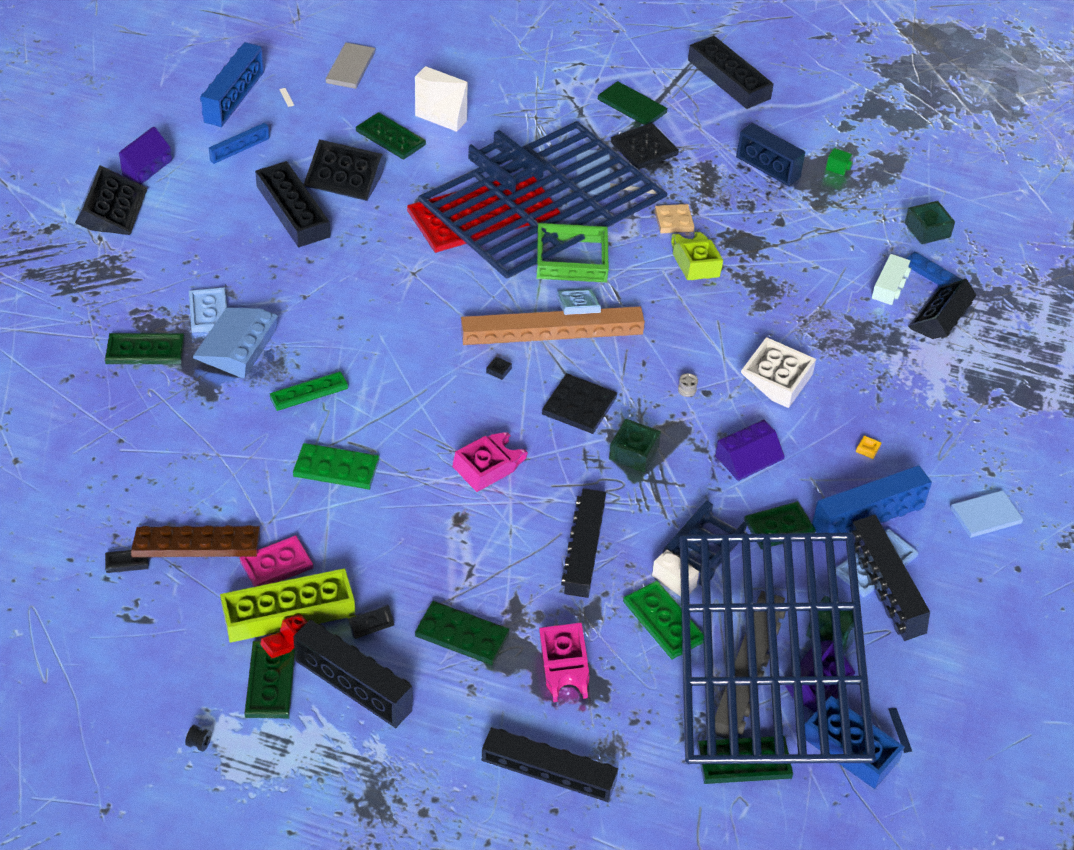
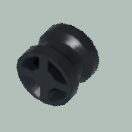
[185,725,212,752]

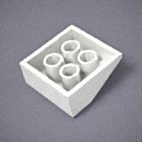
[415,66,468,132]
[741,337,816,408]

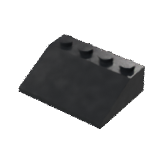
[304,139,386,201]
[75,165,147,235]

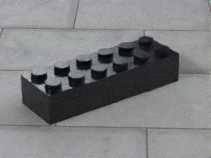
[688,36,774,109]
[255,161,330,248]
[850,514,930,641]
[293,619,412,728]

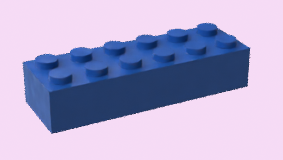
[200,42,264,127]
[812,465,932,543]

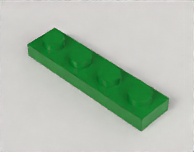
[269,371,348,411]

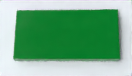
[623,581,704,660]

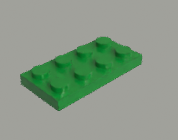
[293,443,379,490]

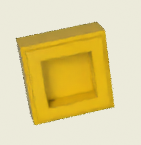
[856,436,881,459]

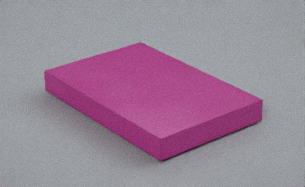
[239,535,313,587]

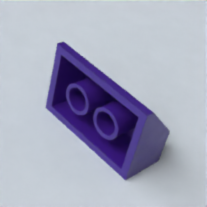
[119,127,172,184]
[715,420,785,481]
[785,640,855,712]

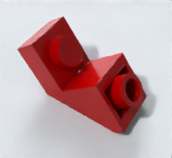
[260,614,307,659]

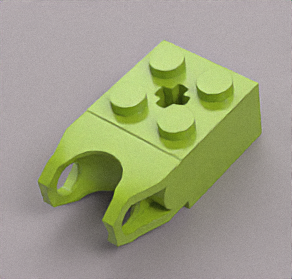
[671,232,723,280]

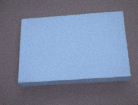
[189,287,227,333]
[557,289,601,315]
[951,491,1023,538]

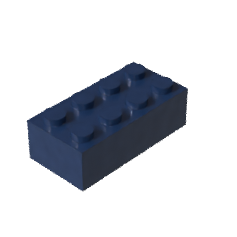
[736,123,806,186]

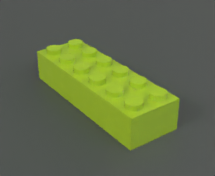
[220,568,355,643]

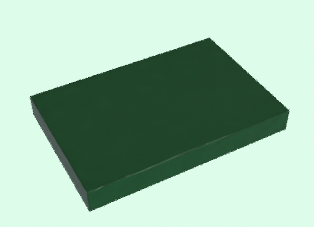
[744,501,816,550]

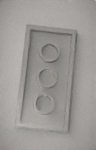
[326,42,375,89]

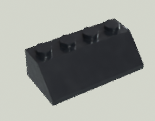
[908,278,977,339]

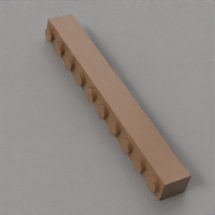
[461,306,645,345]

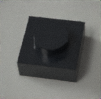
[486,357,512,380]

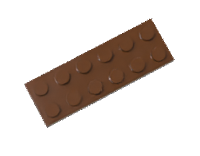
[131,525,260,557]

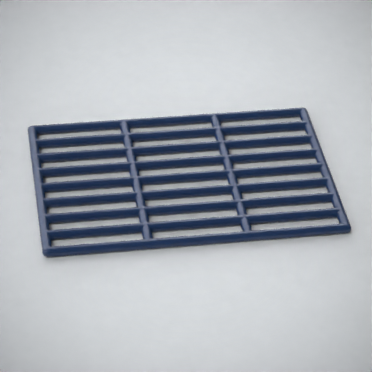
[418,121,667,278]
[680,533,876,764]

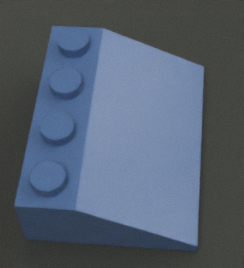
[193,308,278,379]

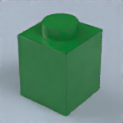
[826,148,853,176]

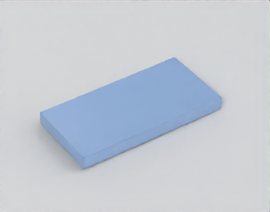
[576,150,610,198]
[836,528,919,597]

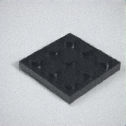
[611,123,679,169]
[542,373,617,434]

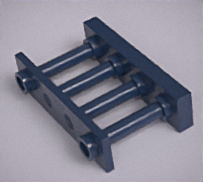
[468,130,544,193]
[662,500,747,586]

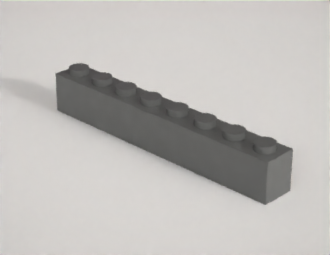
[715,590,786,739]

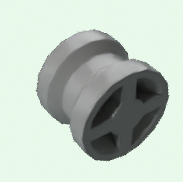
[678,373,698,397]

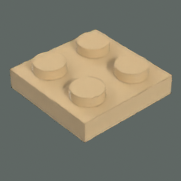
[654,204,694,233]

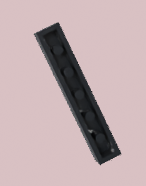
[561,488,606,598]
[481,727,619,802]

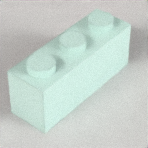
[872,254,911,305]

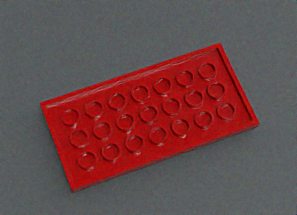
[407,177,560,253]

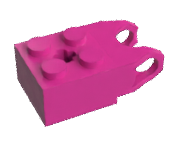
[452,432,528,492]
[539,623,589,702]

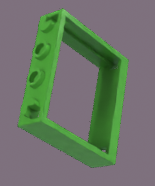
[536,223,609,283]

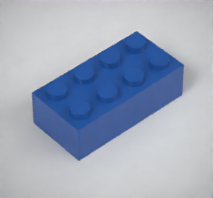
[805,696,905,789]

